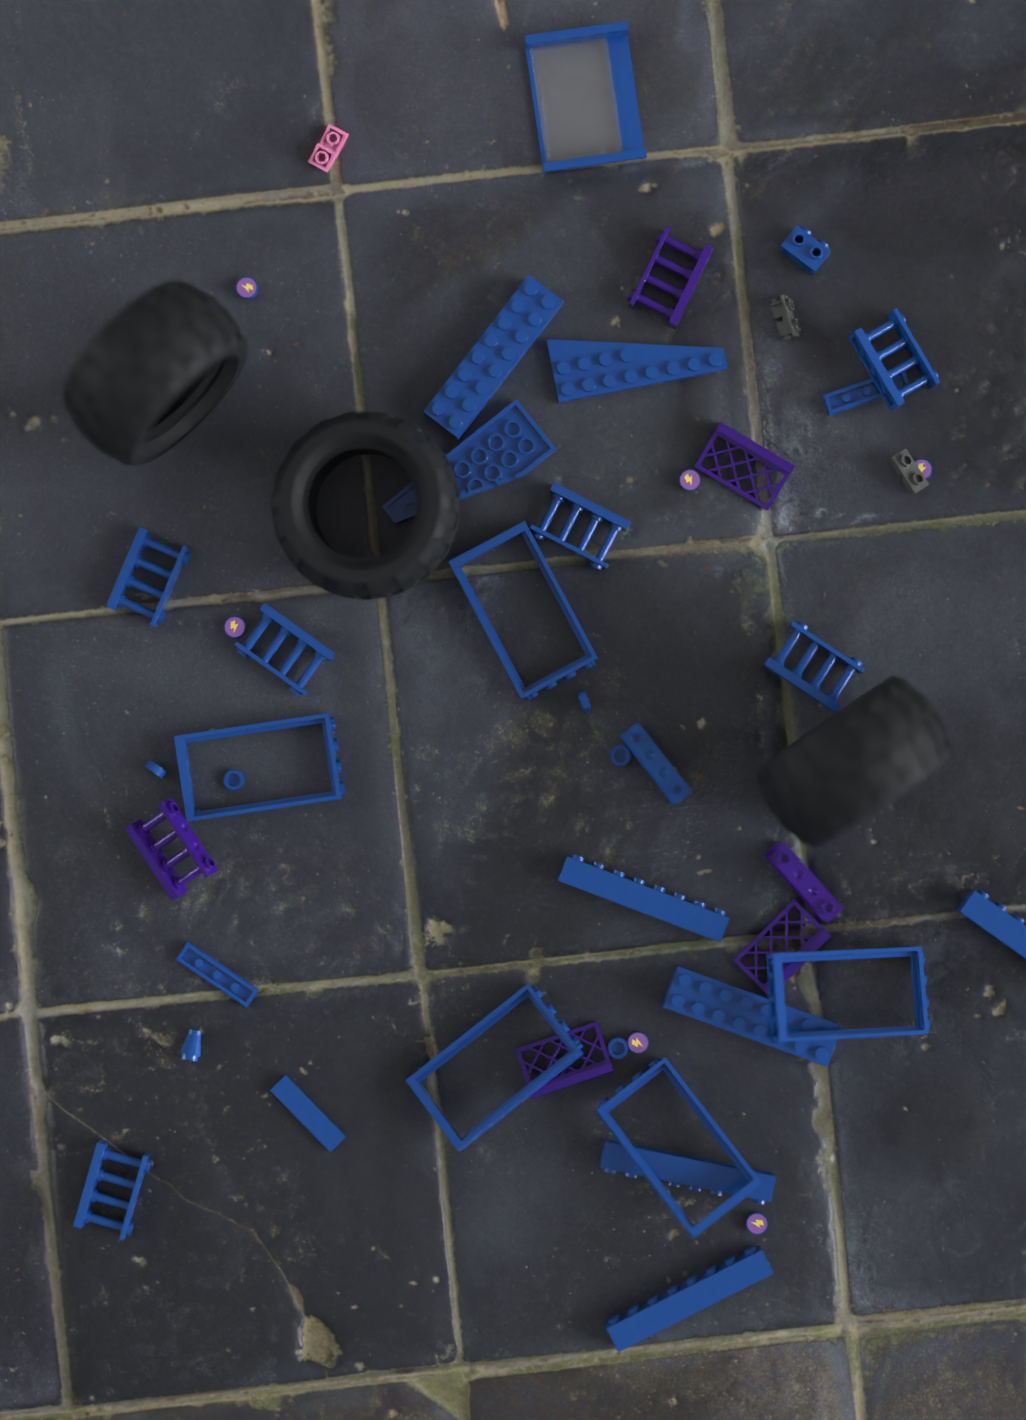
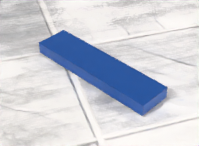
[822,371,909,416]
[175,941,260,1008]
[270,1075,346,1152]

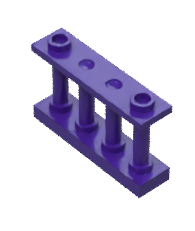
[627,226,713,329]
[124,798,218,901]
[763,841,844,923]

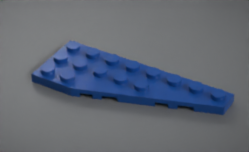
[382,399,557,524]

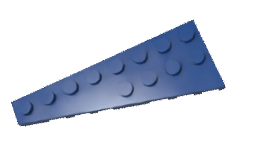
[546,339,728,403]

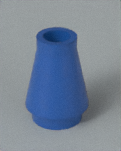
[180,1029,202,1062]

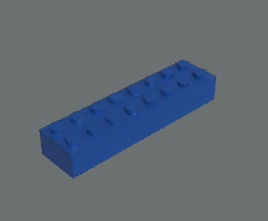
[423,275,563,441]
[662,965,842,1067]

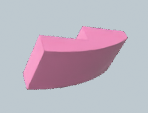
[308,124,349,172]

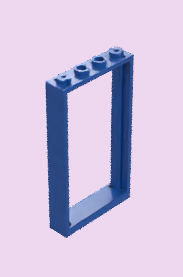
[448,521,598,701]
[174,713,346,822]
[766,947,931,1043]
[405,983,584,1151]
[595,1057,762,1239]

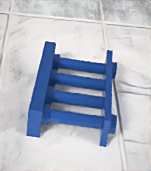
[848,308,940,411]
[530,482,630,571]
[106,527,191,628]
[234,603,336,696]
[763,621,865,713]
[619,722,692,805]
[73,1139,152,1241]

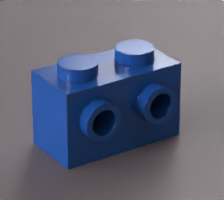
[779,225,831,275]

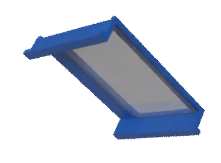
[525,21,647,173]

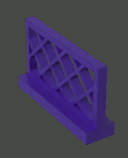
[694,422,795,511]
[733,900,831,996]
[515,1021,614,1099]

